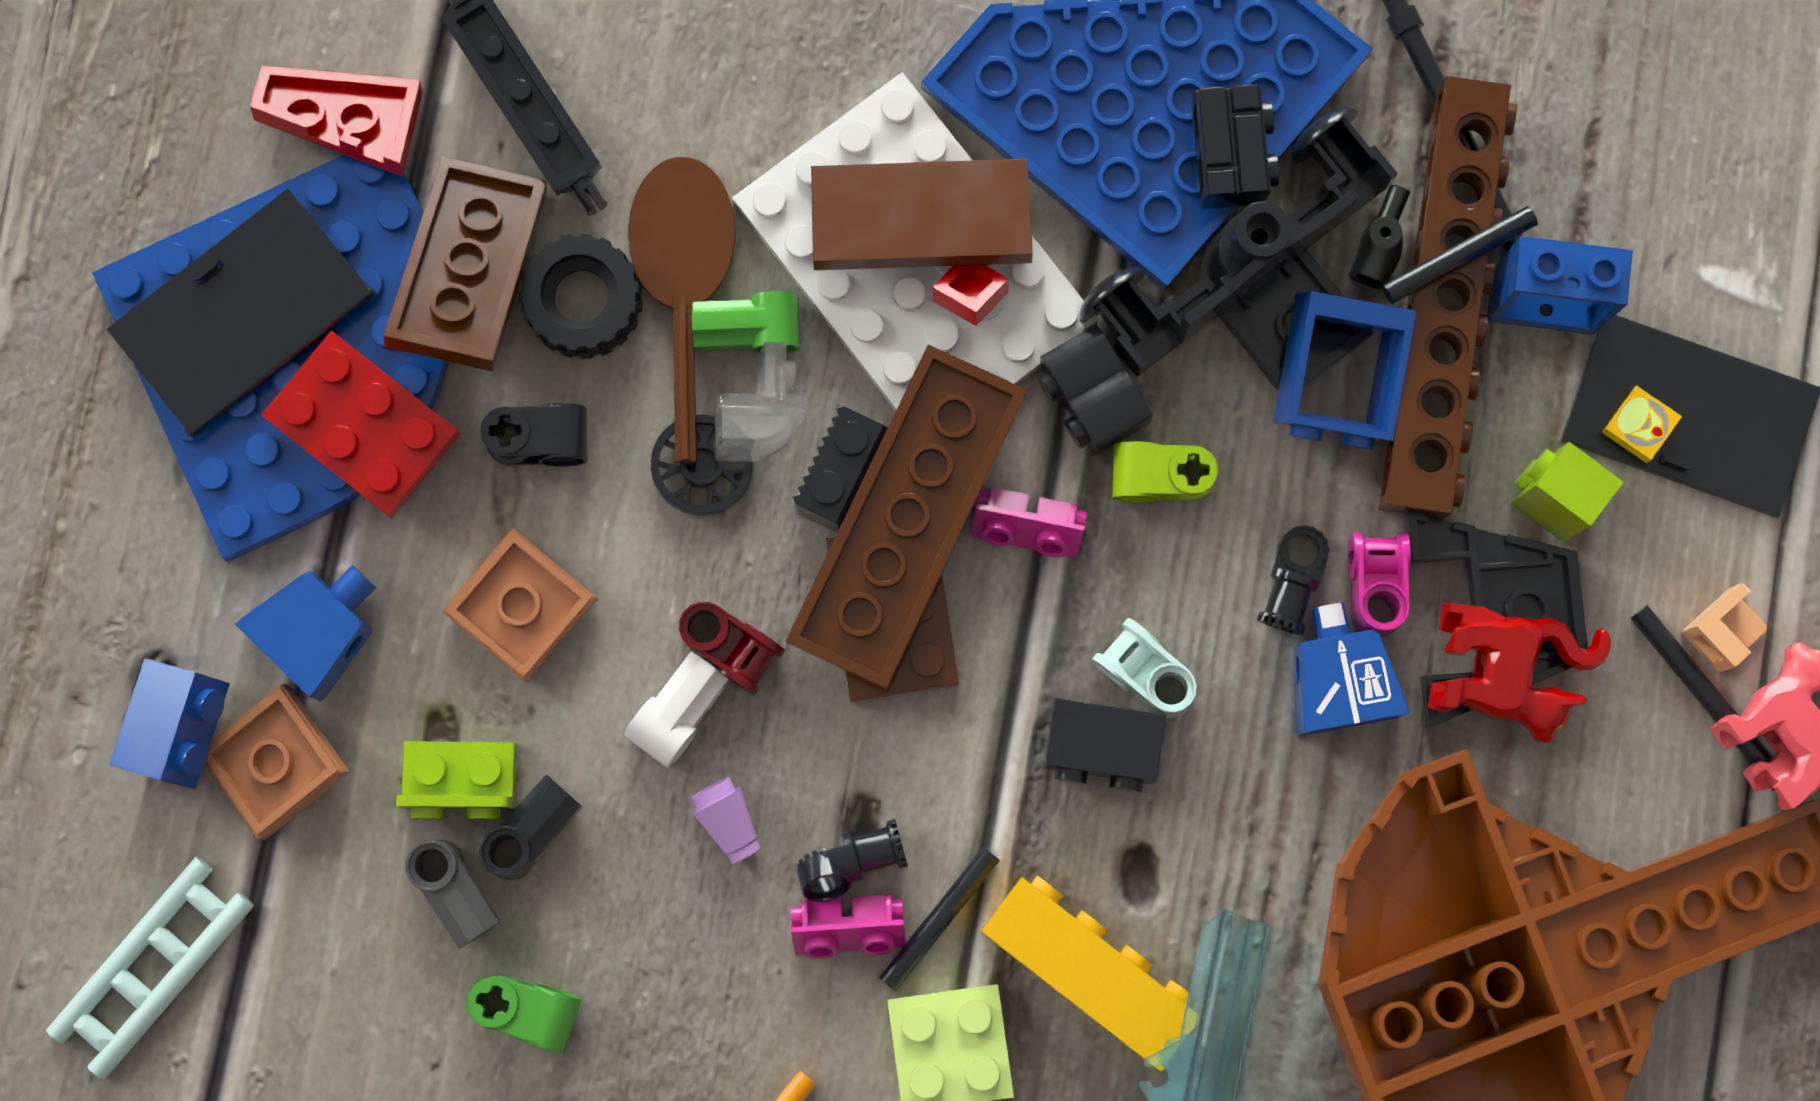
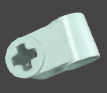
[1091,618,1197,719]

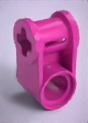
[1347,532,1411,638]

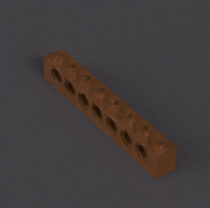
[1378,76,1517,519]

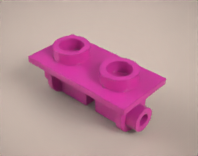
[970,486,1087,559]
[791,894,905,959]

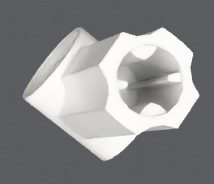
[624,651,730,769]

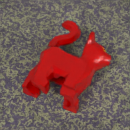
[1428,603,1611,743]

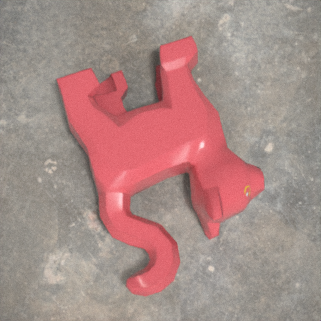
[1709,641,1820,811]

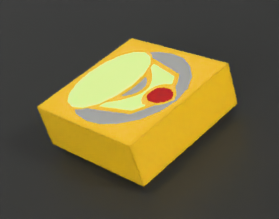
[1601,385,1682,463]

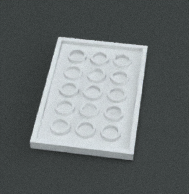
[732,72,1099,412]

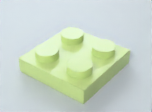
[887,984,1014,1101]

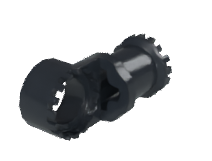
[1257,525,1330,635]
[796,819,908,902]

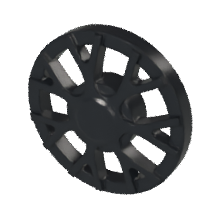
[651,415,753,516]

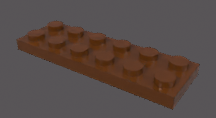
[786,344,1028,690]

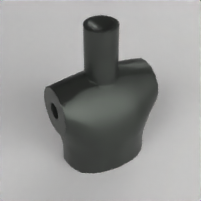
[1348,185,1410,289]

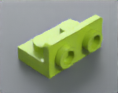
[396,741,517,820]

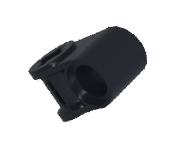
[480,403,588,467]

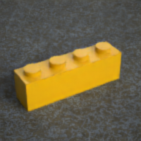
[980,876,1203,1072]

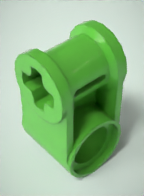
[467,975,582,1053]

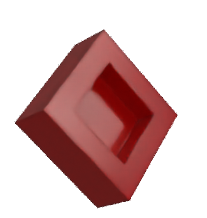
[932,265,1009,326]

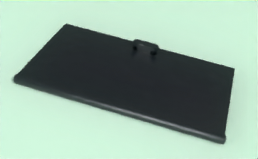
[107,188,375,438]
[1560,315,1820,518]

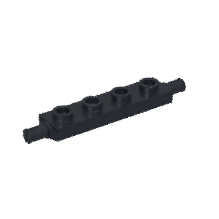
[441,0,607,216]

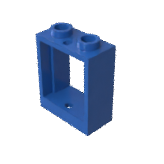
[1487,236,1633,335]
[1273,291,1416,450]

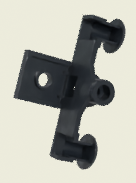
[1079,107,1398,391]

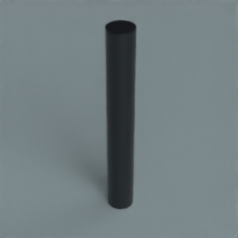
[1382,206,1538,304]
[879,847,1000,992]

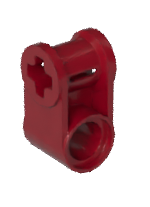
[679,602,786,696]

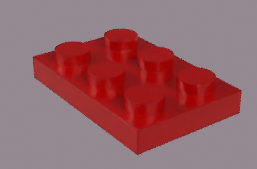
[261,331,461,519]

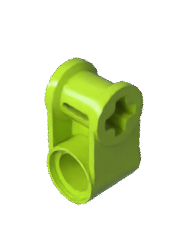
[1112,441,1218,502]

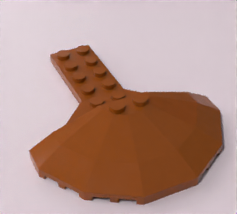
[1318,749,1820,1101]

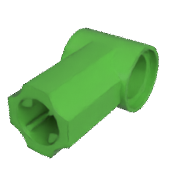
[692,291,800,355]

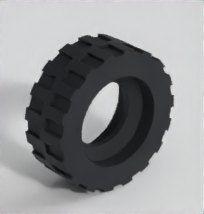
[519,233,643,359]

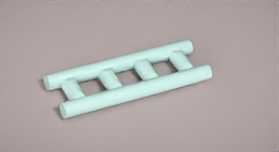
[46,856,254,1080]

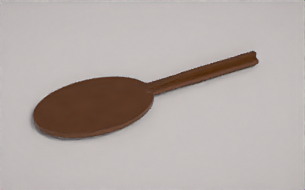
[628,157,736,465]

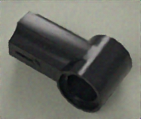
[479,774,583,880]

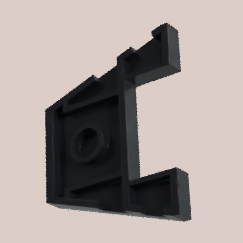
[1404,512,1588,727]

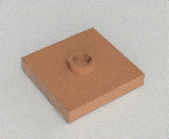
[441,528,598,683]
[206,684,350,840]

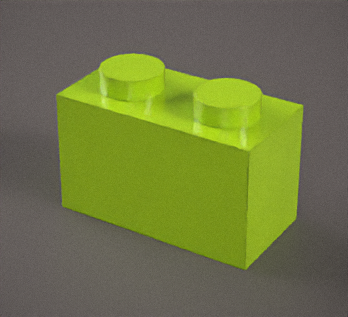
[1511,442,1624,543]

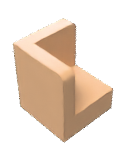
[1681,583,1767,672]

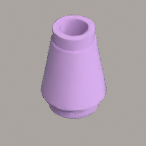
[690,777,761,864]

